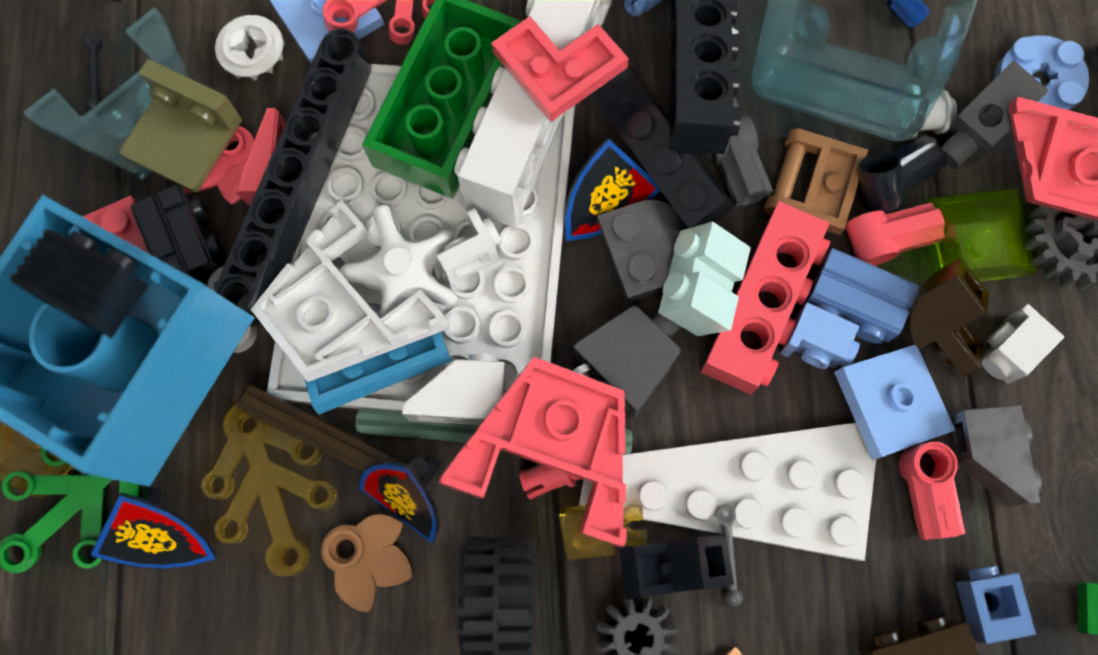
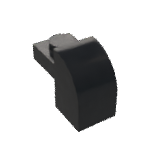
[619,535,734,600]

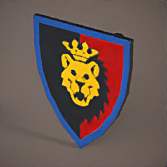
[564,138,660,241]
[359,456,441,544]
[90,487,217,568]

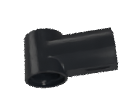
[859,135,946,213]

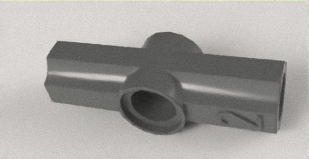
[707,98,773,208]

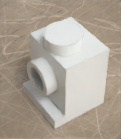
[982,304,1064,384]

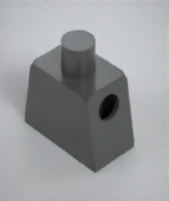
[941,60,1049,169]
[573,306,682,418]

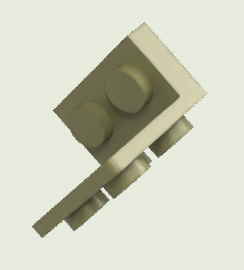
[119,59,242,192]

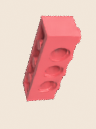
[701,201,831,395]

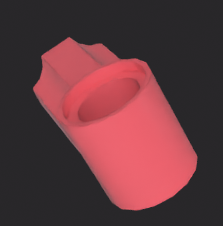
[845,202,945,266]
[898,442,965,540]

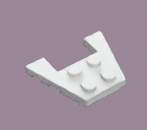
[251,200,449,382]

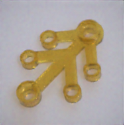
[201,404,337,577]

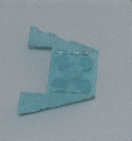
[23,7,189,180]

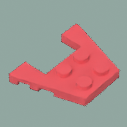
[438,357,626,547]

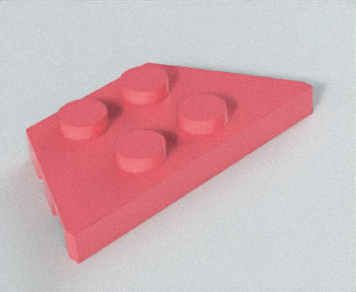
[1008,97,1098,221]

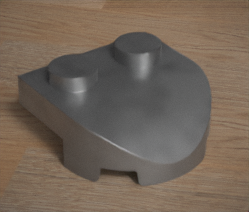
[597,200,688,303]

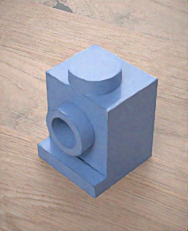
[956,565,1036,644]

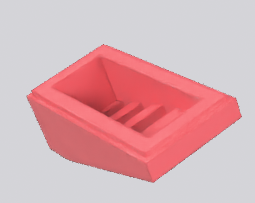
[236,108,286,206]

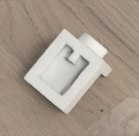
[436,208,501,285]

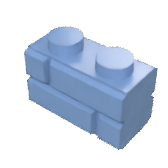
[803,248,919,344]

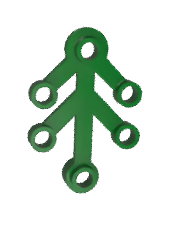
[0,447,139,573]

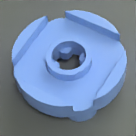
[994,35,1089,110]

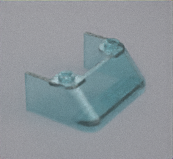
[752,0,977,141]

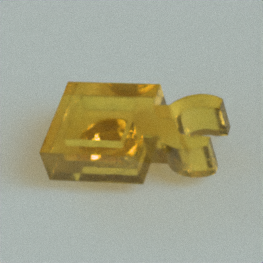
[559,505,647,560]

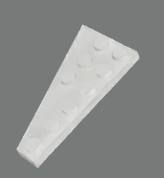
[579,423,876,561]

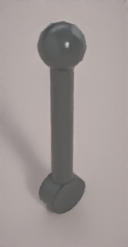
[716,505,743,607]

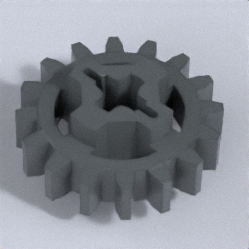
[1022,205,1098,290]

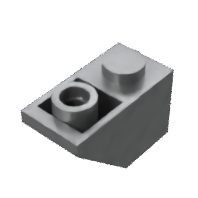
[950,406,1042,507]

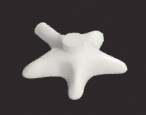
[339,205,457,318]

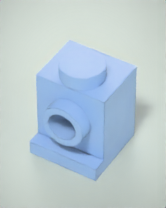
[780,303,860,369]

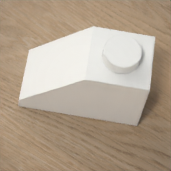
[402,353,507,426]

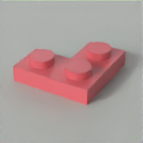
[491,16,628,122]

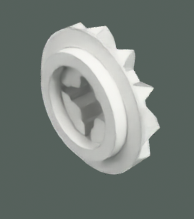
[215,15,285,80]

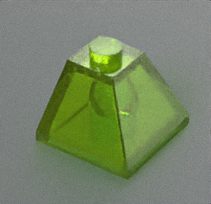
[927,189,1037,281]

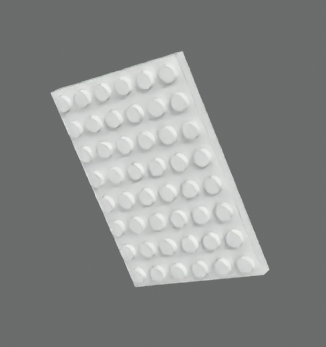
[267,64,575,411]

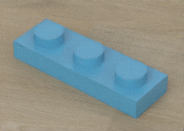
[304,332,452,415]

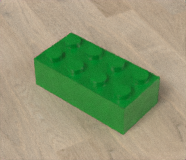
[362,0,522,199]

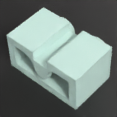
[658,221,751,336]

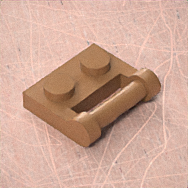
[764,129,868,235]

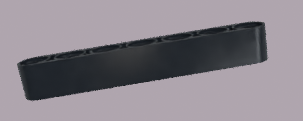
[214,28,372,327]

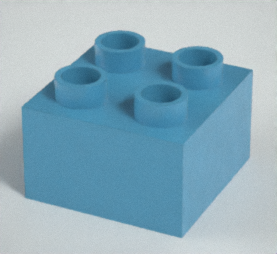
[0,195,255,486]

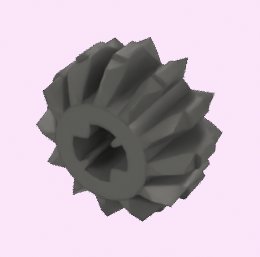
[596,596,679,655]

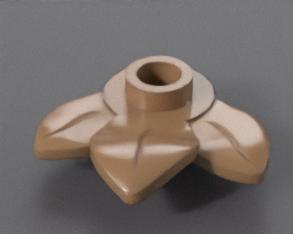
[321,514,413,612]

